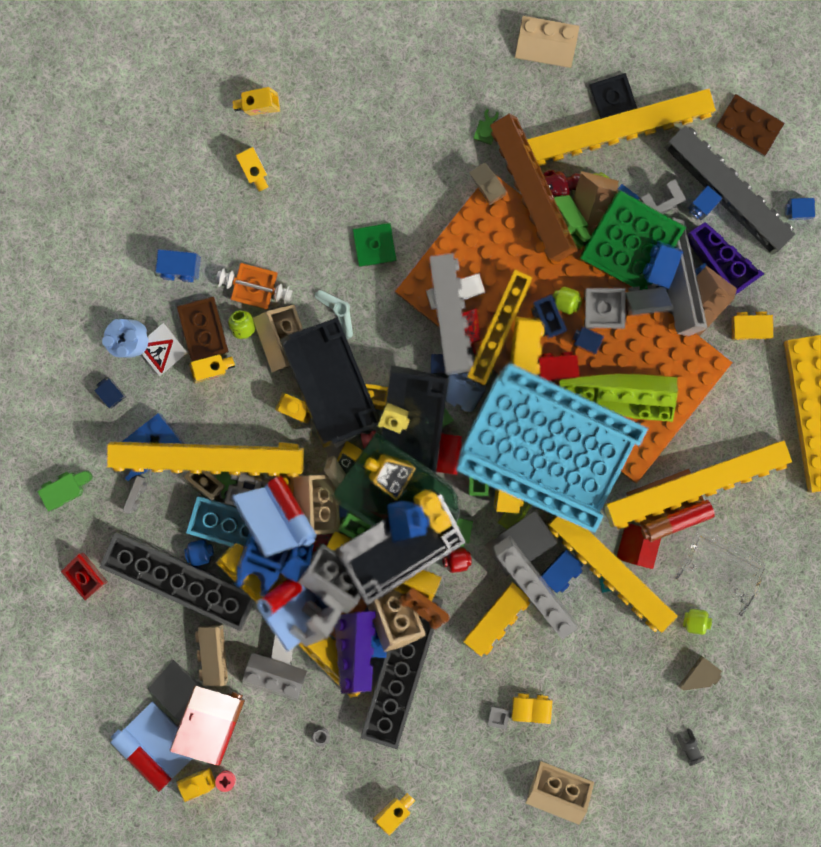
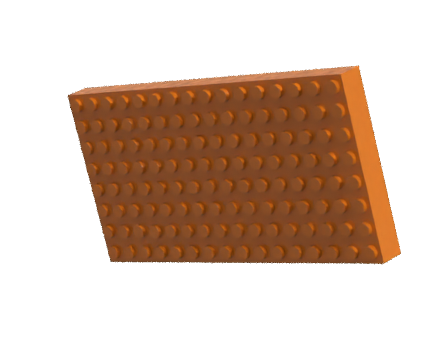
[395,174,733,483]

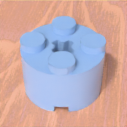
[102,319,149,358]
[446,372,487,412]

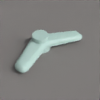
[315,290,353,339]

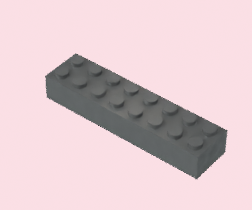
[664,125,796,255]
[99,531,255,631]
[361,597,443,750]

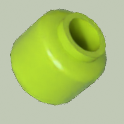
[553,286,582,315]
[228,310,255,339]
[683,608,712,635]

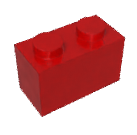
[538,352,579,381]

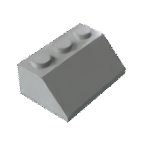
[243,653,307,702]

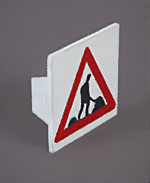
[142,323,187,376]

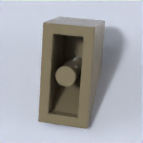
[469,162,507,206]
[184,470,225,501]
[679,656,722,690]

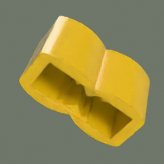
[414,489,451,533]
[511,693,552,724]

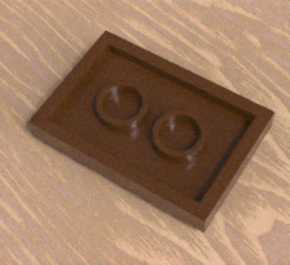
[715,94,785,157]
[177,297,229,362]

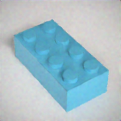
[186,496,250,547]

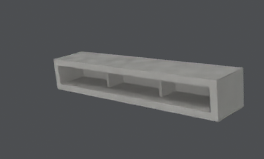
[667,218,707,336]
[430,253,473,375]
[494,536,578,639]

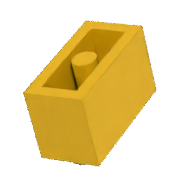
[731,311,773,340]

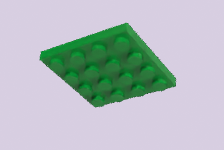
[580,190,686,290]

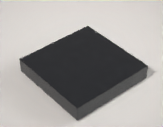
[589,73,637,119]

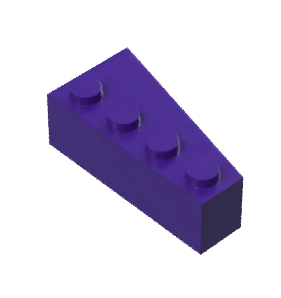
[687,222,765,295]
[334,611,376,694]

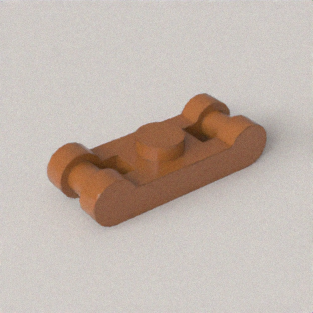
[399,588,450,629]

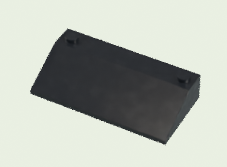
[280,317,380,448]
[379,366,449,490]
[334,489,466,605]

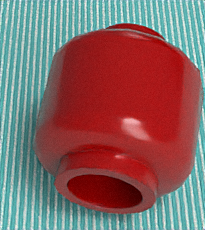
[442,547,472,573]

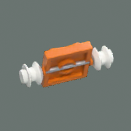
[216,263,293,310]

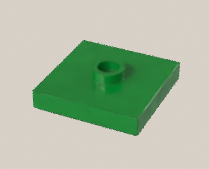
[353,223,397,267]

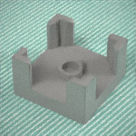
[639,179,686,214]
[584,288,625,329]
[289,592,344,646]

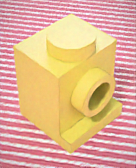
[378,403,410,434]

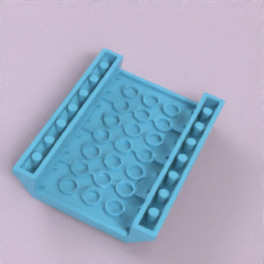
[456,363,648,533]

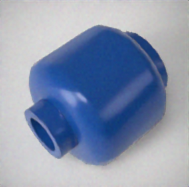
[184,539,214,567]

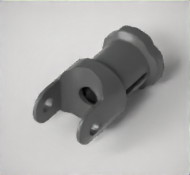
[677,728,705,766]

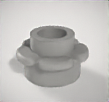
[311,727,330,746]

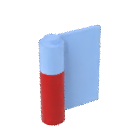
[232,476,316,556]
[257,578,317,652]
[110,701,193,792]

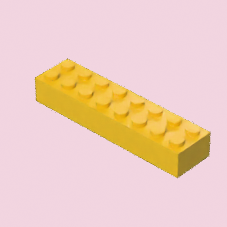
[784,335,821,493]
[547,515,678,633]

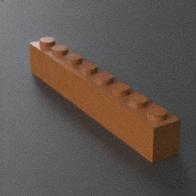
[490,114,578,262]

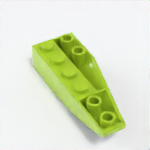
[559,374,678,422]

